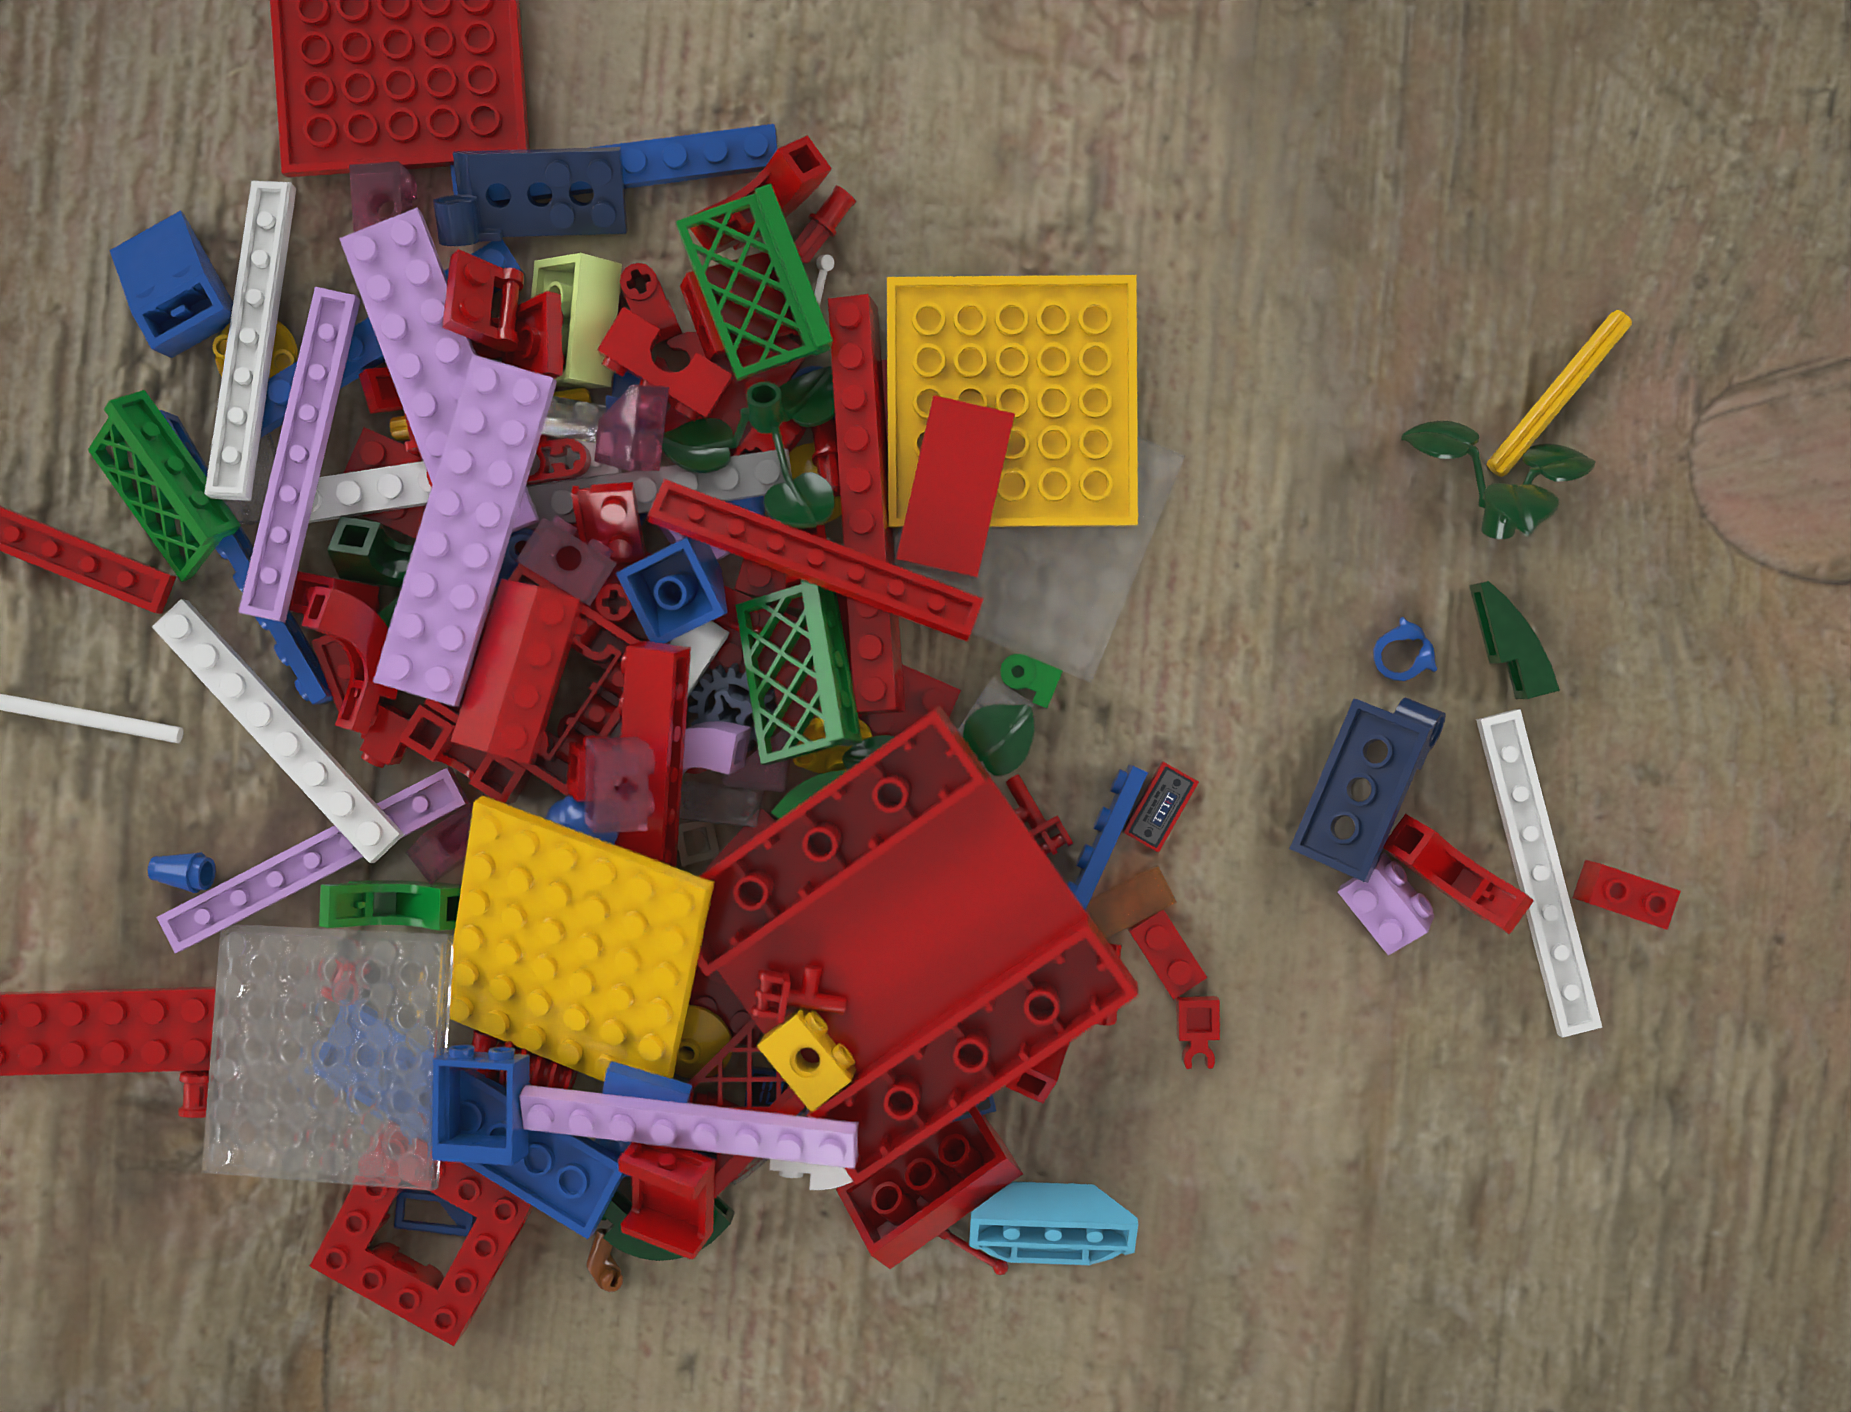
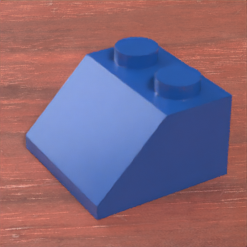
[616,537,727,644]

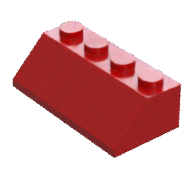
[451,579,584,765]
[836,1105,1023,1269]

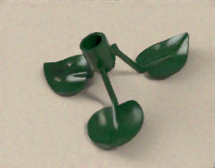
[657,366,835,528]
[1401,421,1596,539]
[842,704,1034,776]

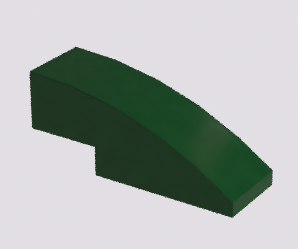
[1469,581,1560,699]

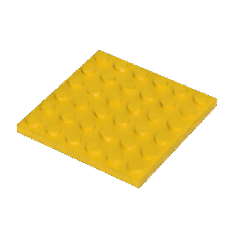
[887,275,1138,528]
[442,796,713,1082]

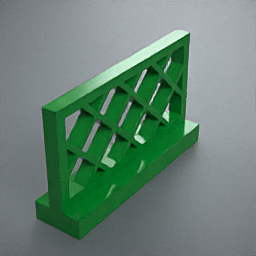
[675,184,833,381]
[88,390,241,582]
[736,579,862,766]

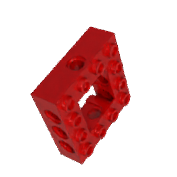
[424,563,641,796]
[309,1119,534,1346]

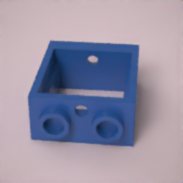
[432,1045,530,1166]

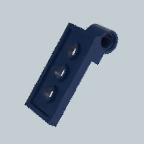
[433,147,628,246]
[1289,697,1446,883]

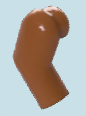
[587,1228,623,1292]

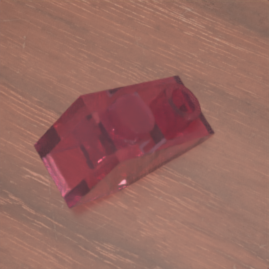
[594,385,669,471]

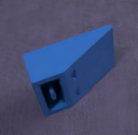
[110,210,233,358]

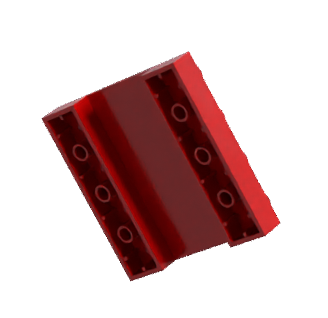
[697,705,1138,1185]

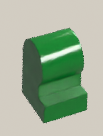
[1000,654,1063,709]

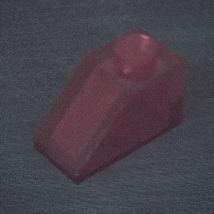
[406,794,485,885]

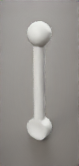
[814,255,834,307]

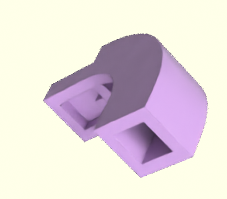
[682,721,751,775]

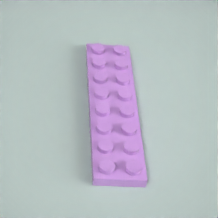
[339,208,540,532]
[373,355,557,707]

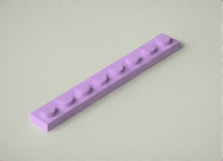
[239,287,361,623]
[156,767,469,953]
[520,1085,858,1169]

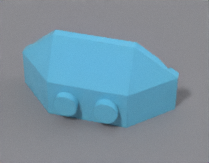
[969,1182,1138,1265]

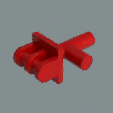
[1005,774,1073,855]
[751,965,846,1024]

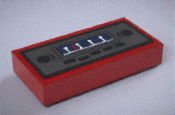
[1122,761,1199,853]

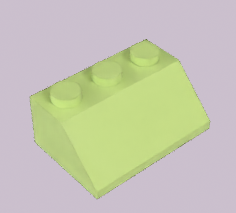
[531,253,622,389]

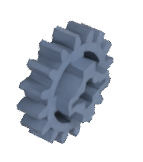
[688,663,777,752]

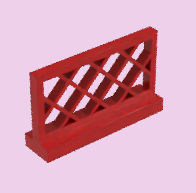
[687,1018,806,1199]

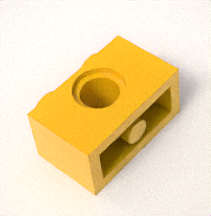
[757,1008,856,1112]

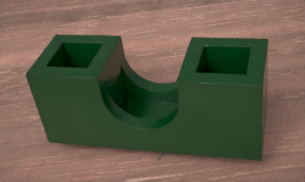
[327,517,414,588]

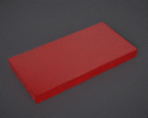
[896,395,1015,578]

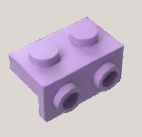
[1338,853,1434,955]

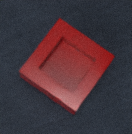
[358,367,404,414]

